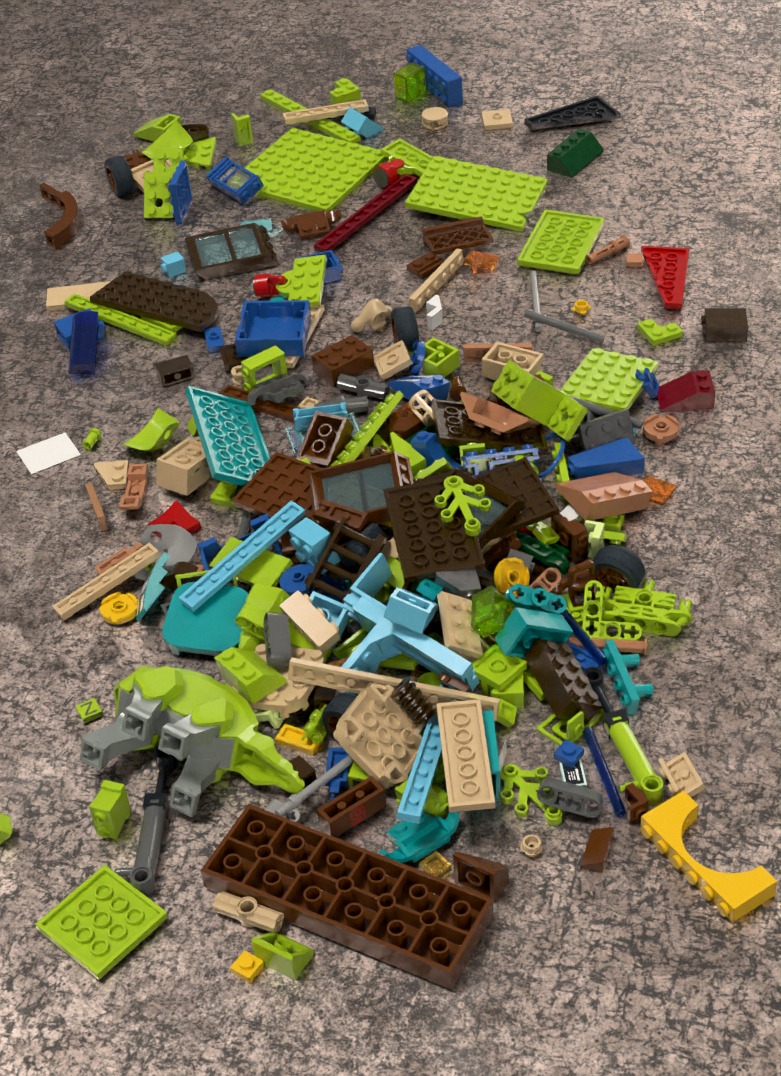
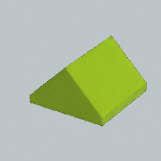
[251,932,315,980]

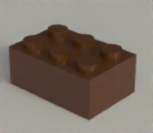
[312,335,374,387]

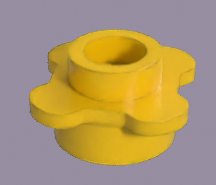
[572,300,591,315]

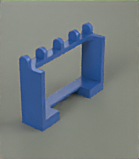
[197,514,284,584]

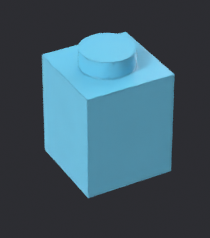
[160,251,186,278]

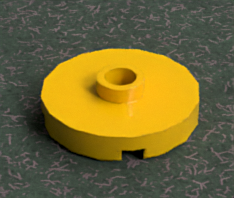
[494,557,530,597]
[99,592,138,625]

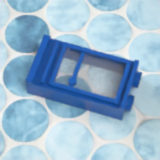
[205,156,264,205]

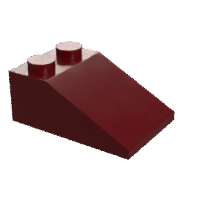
[657,370,715,413]

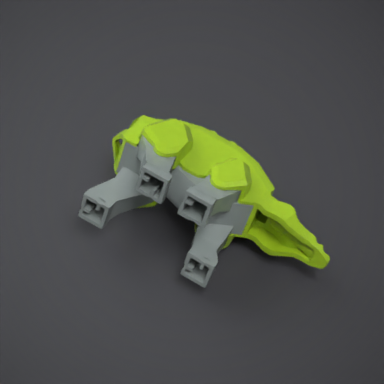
[79,665,305,818]

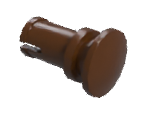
[450,376,467,401]

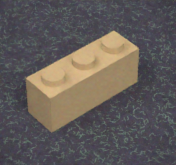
[279,590,340,654]

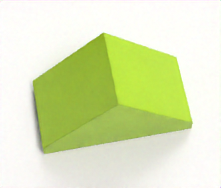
[490,672,524,708]

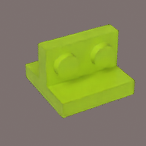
[472,644,527,697]

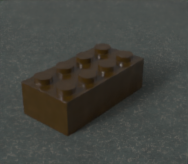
[524,638,602,724]

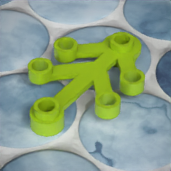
[435,476,491,536]
[500,764,562,826]

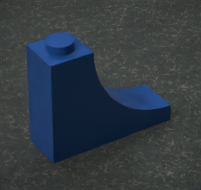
[411,431,467,471]

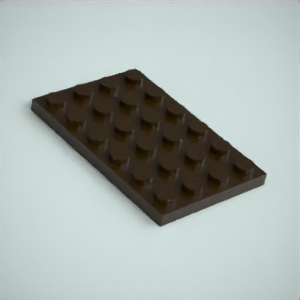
[431,399,549,455]
[383,476,485,583]

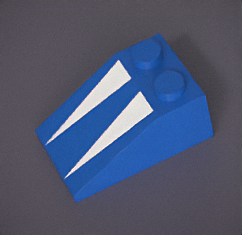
[387,375,450,406]

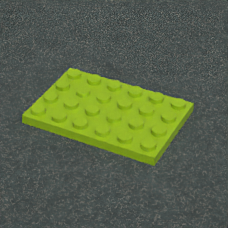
[517,210,605,275]
[560,348,658,411]

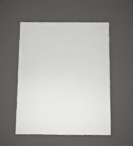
[16,433,81,474]

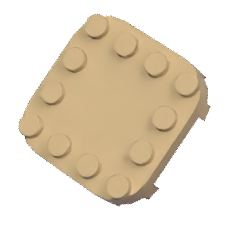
[231,644,325,718]
[333,683,427,789]

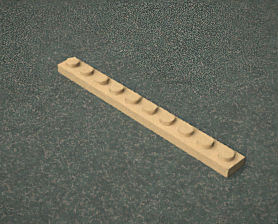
[288,657,500,721]

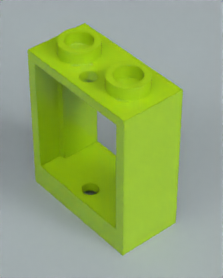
[241,345,288,391]

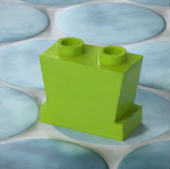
[89,780,132,839]

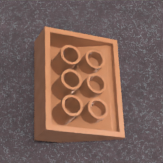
[554,472,653,521]

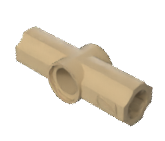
[213,891,284,933]

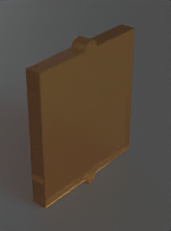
[643,475,677,506]

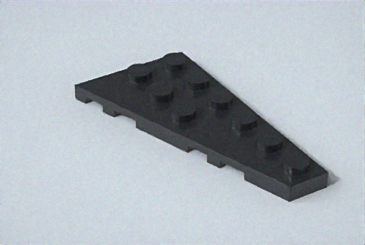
[524,95,621,130]

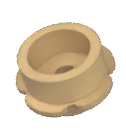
[520,835,543,856]

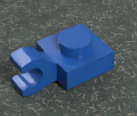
[635,368,660,398]

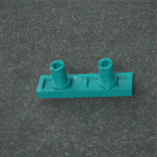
[601,640,654,715]

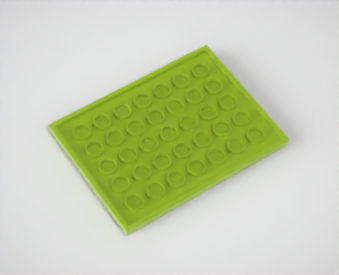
[405,156,548,232]

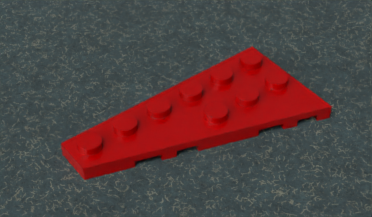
[641,246,690,310]

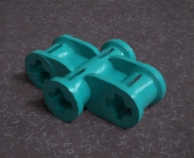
[505,584,567,614]

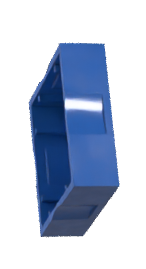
[235,300,311,357]

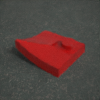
[148,501,201,538]

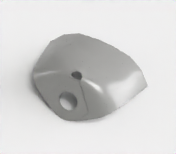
[135,524,197,581]

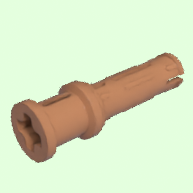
[586,235,630,265]

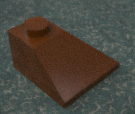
[453,852,509,903]

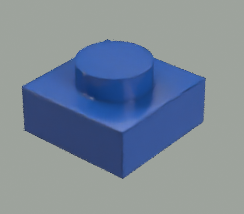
[554,739,584,768]

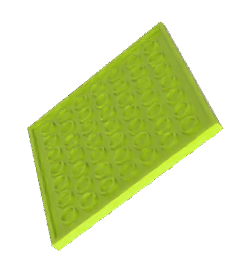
[228,128,387,212]

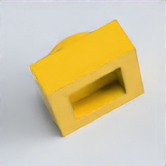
[230,950,264,984]

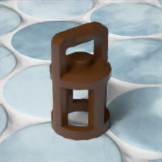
[567,559,595,608]

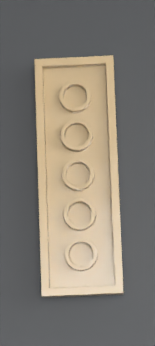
[436,699,495,813]

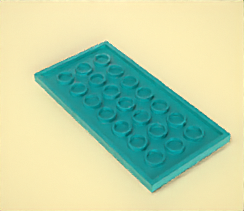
[185,386,270,486]

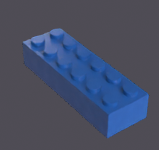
[406,45,463,107]

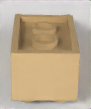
[156,436,212,496]

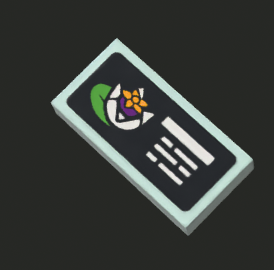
[558,759,587,788]

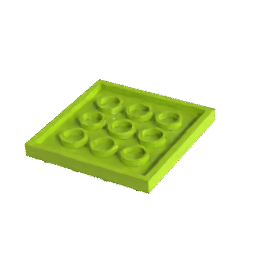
[35,865,168,980]

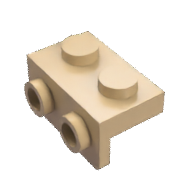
[658,752,706,797]

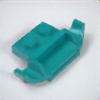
[379,810,459,863]

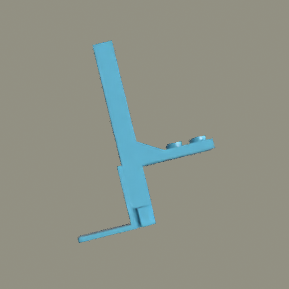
[341,553,479,691]

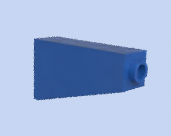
[567,437,645,480]

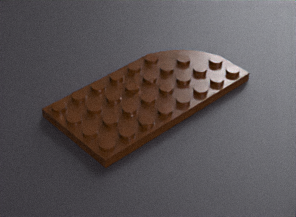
[232,452,386,539]

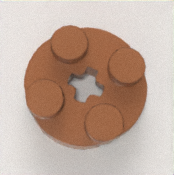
[643,414,679,445]

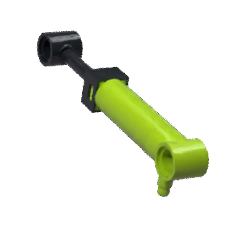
[583,666,663,806]

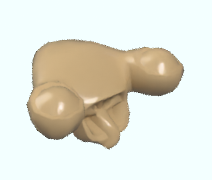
[351,299,392,333]

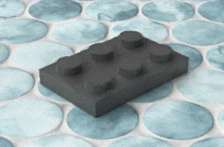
[578,409,636,452]

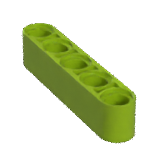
[235,603,332,663]

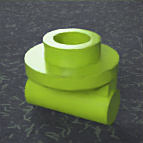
[374,588,391,603]

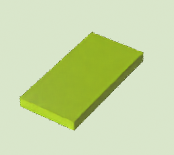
[209,537,293,587]

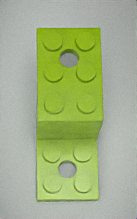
[144,148,184,218]
[491,360,588,441]

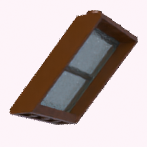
[308,451,414,534]

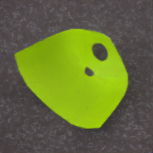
[141,120,193,163]
[119,408,180,452]

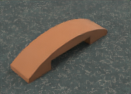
[119,464,148,510]

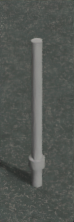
[531,271,542,332]
[274,755,354,816]

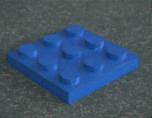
[168,161,193,224]

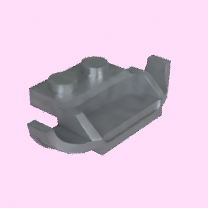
[247,374,308,405]

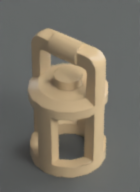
[408,390,434,426]

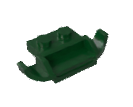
[516,532,570,575]

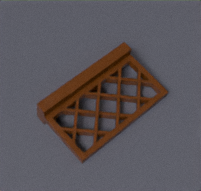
[422,216,494,255]

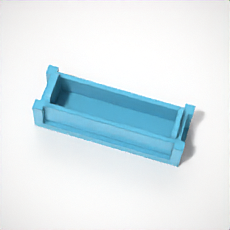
[293,402,348,431]

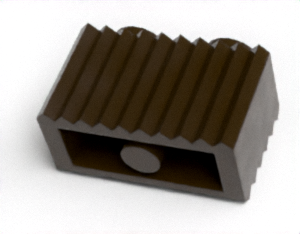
[155,355,195,387]

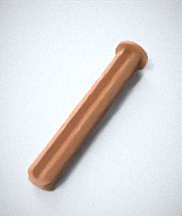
[565,637,647,655]

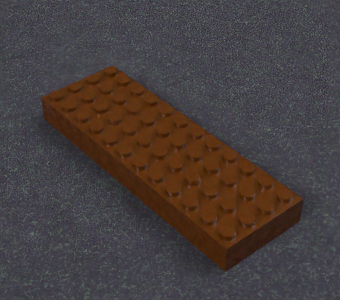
[201,804,494,990]

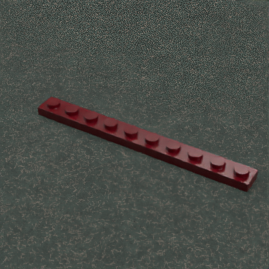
[314,174,417,252]

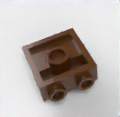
[551,513,589,564]

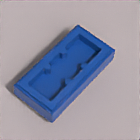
[204,327,224,353]

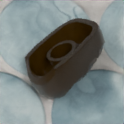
[182,124,209,142]

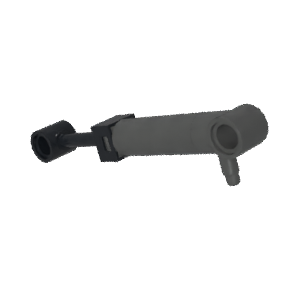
[114,745,178,897]

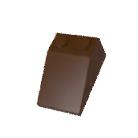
[296,411,354,467]

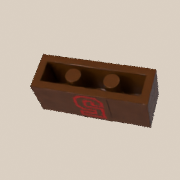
[317,776,386,837]

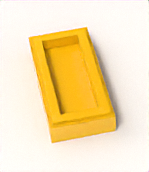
[275,724,322,756]

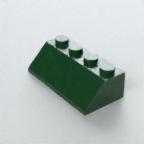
[547,128,604,178]

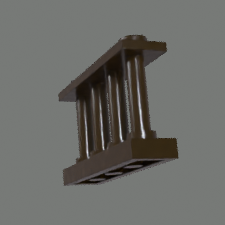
[304,517,387,604]

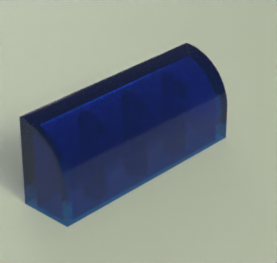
[68,311,99,375]

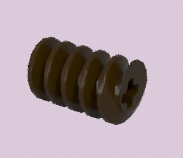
[391,677,437,725]

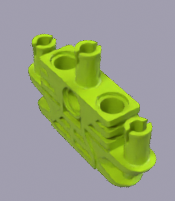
[593,579,693,636]

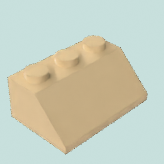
[482,342,544,380]

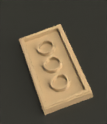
[46,281,110,311]

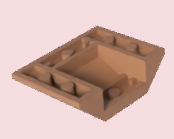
[460,392,540,435]

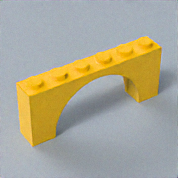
[640,791,777,923]

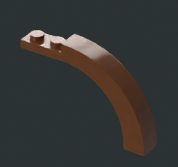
[39,183,80,249]

